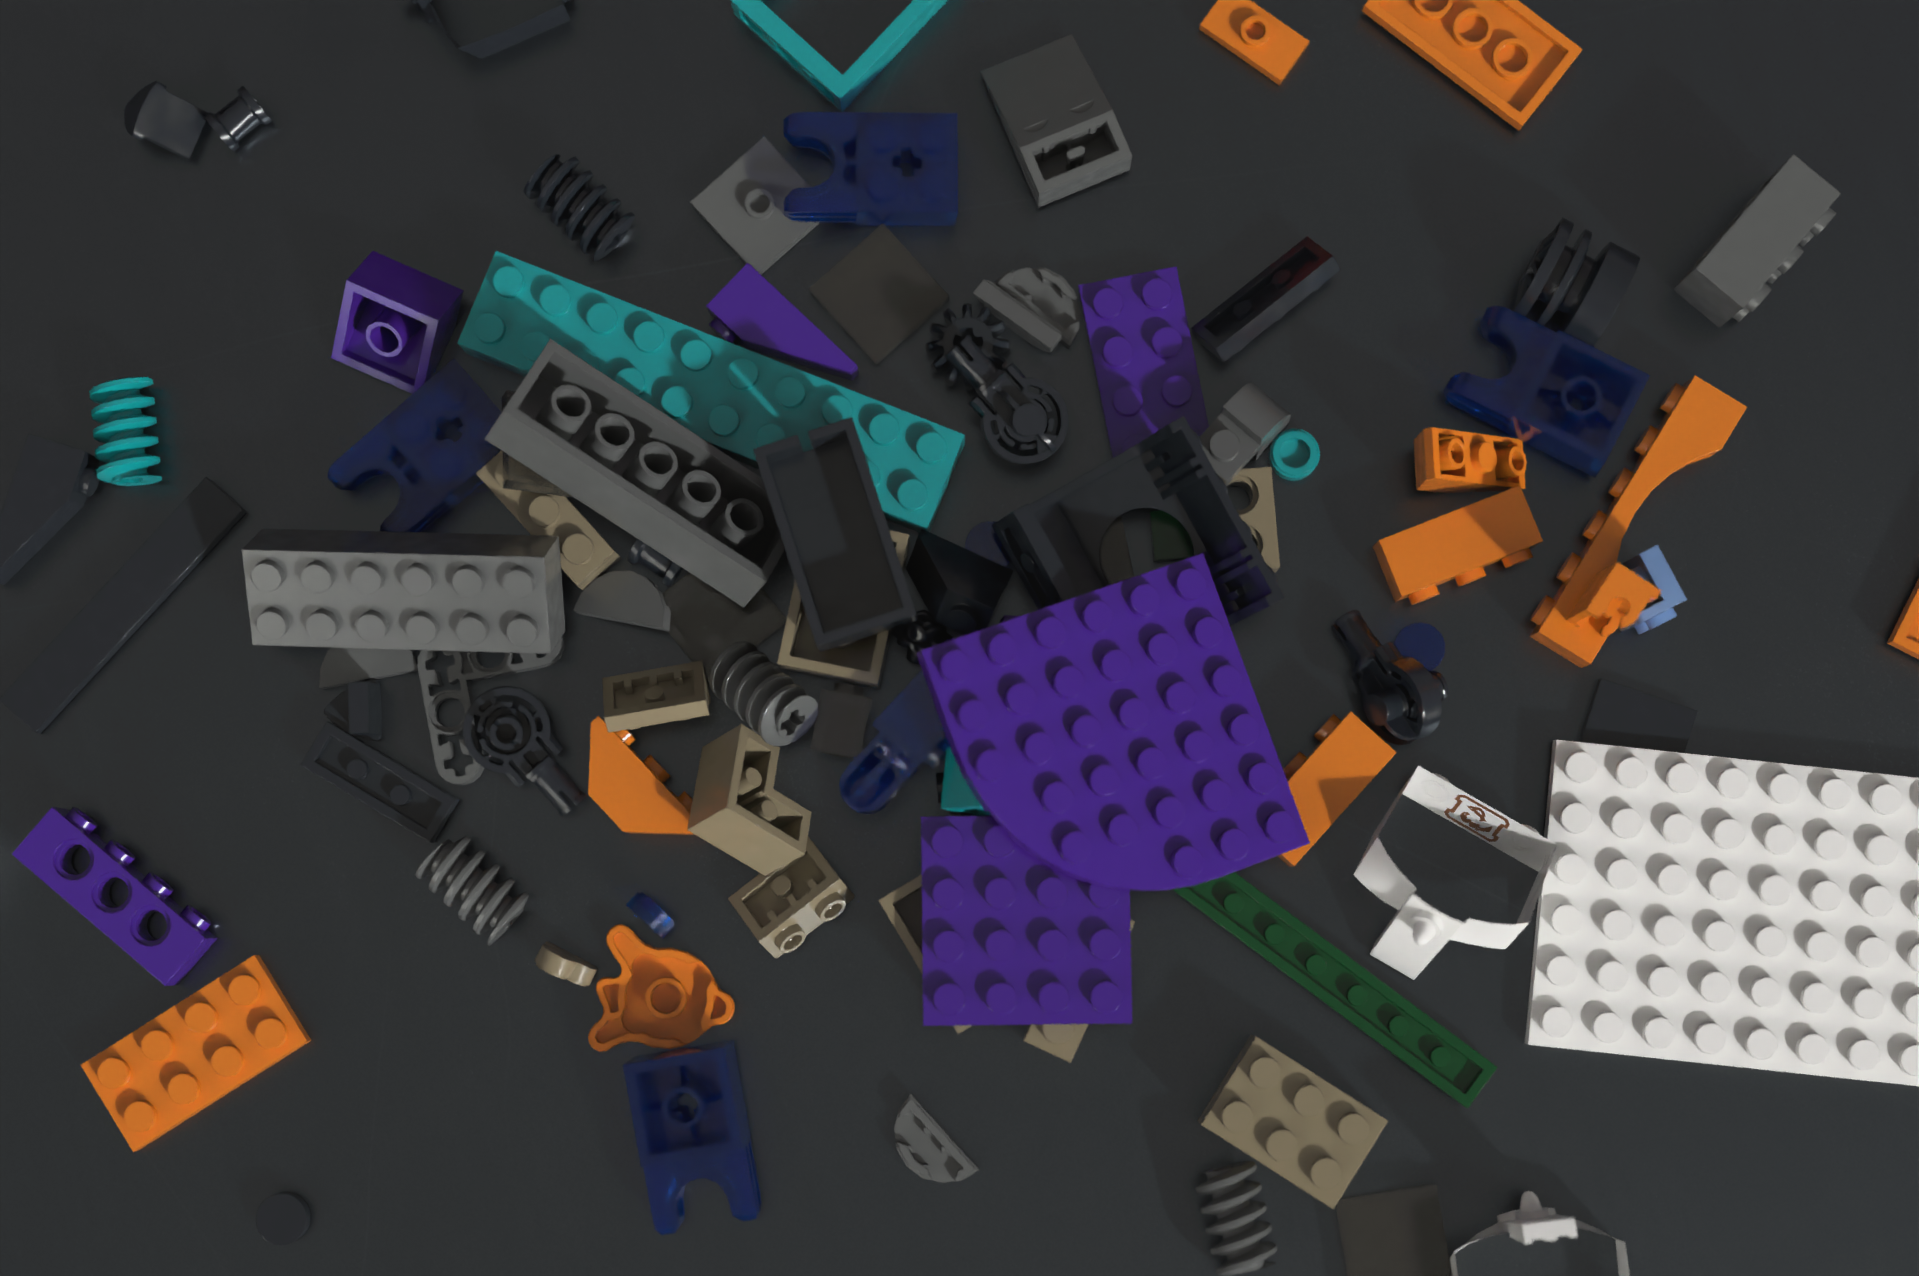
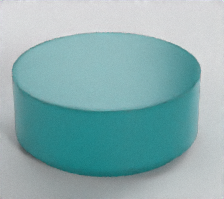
[1268,429,1320,481]

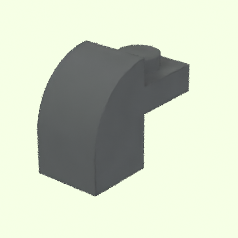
[1199,382,1291,486]

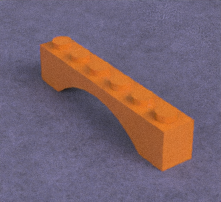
[1530,375,1747,668]

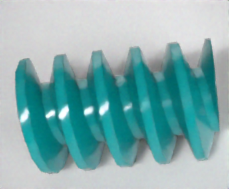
[89,377,162,486]

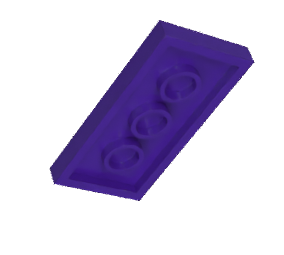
[1078,266,1209,458]

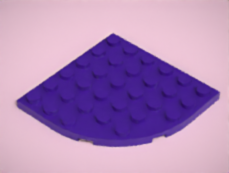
[916,553,1310,891]

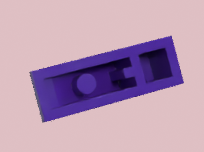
[706,263,859,381]

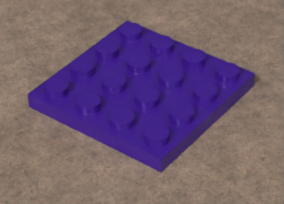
[921,816,1132,1026]

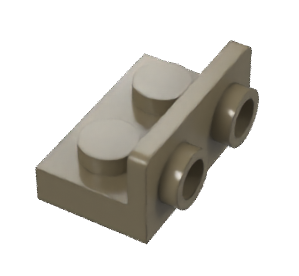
[602,660,711,733]
[728,837,855,958]

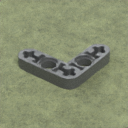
[417,636,565,785]

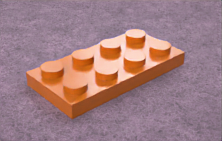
[1362,0,1583,131]
[81,955,311,1152]

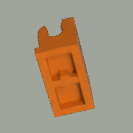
[1567,562,1661,637]

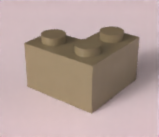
[687,724,811,876]

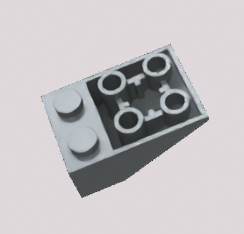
[981,34,1132,208]

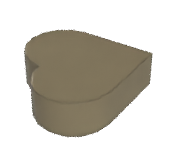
[534,941,597,987]

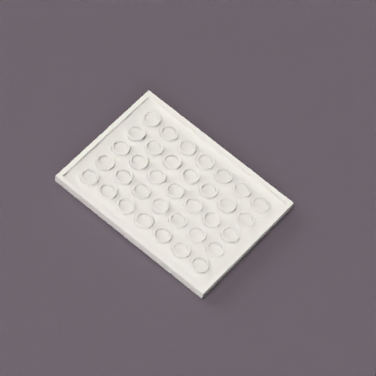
[1525,740,1919,1086]

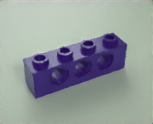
[12,807,218,986]

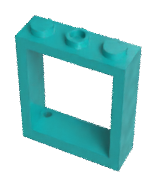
[731,0,948,112]

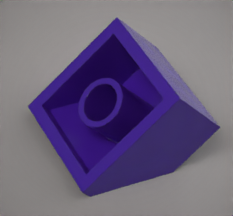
[331,251,464,397]

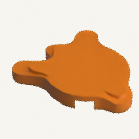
[588,924,735,1052]

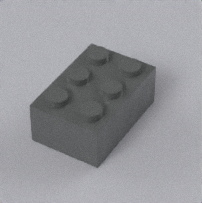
[1673,154,1841,328]

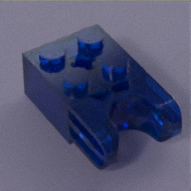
[783,112,958,226]
[1443,306,1650,478]
[327,359,502,532]
[839,670,950,815]
[623,1040,762,1235]

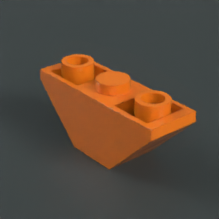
[1413,427,1527,493]
[588,715,695,835]

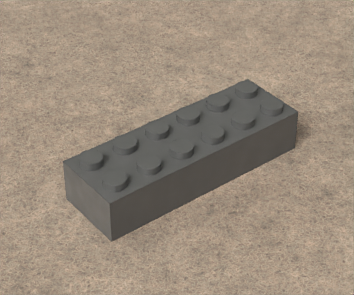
[485,339,785,607]
[242,529,565,654]

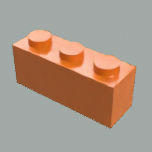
[1373,485,1543,605]
[1278,711,1397,867]

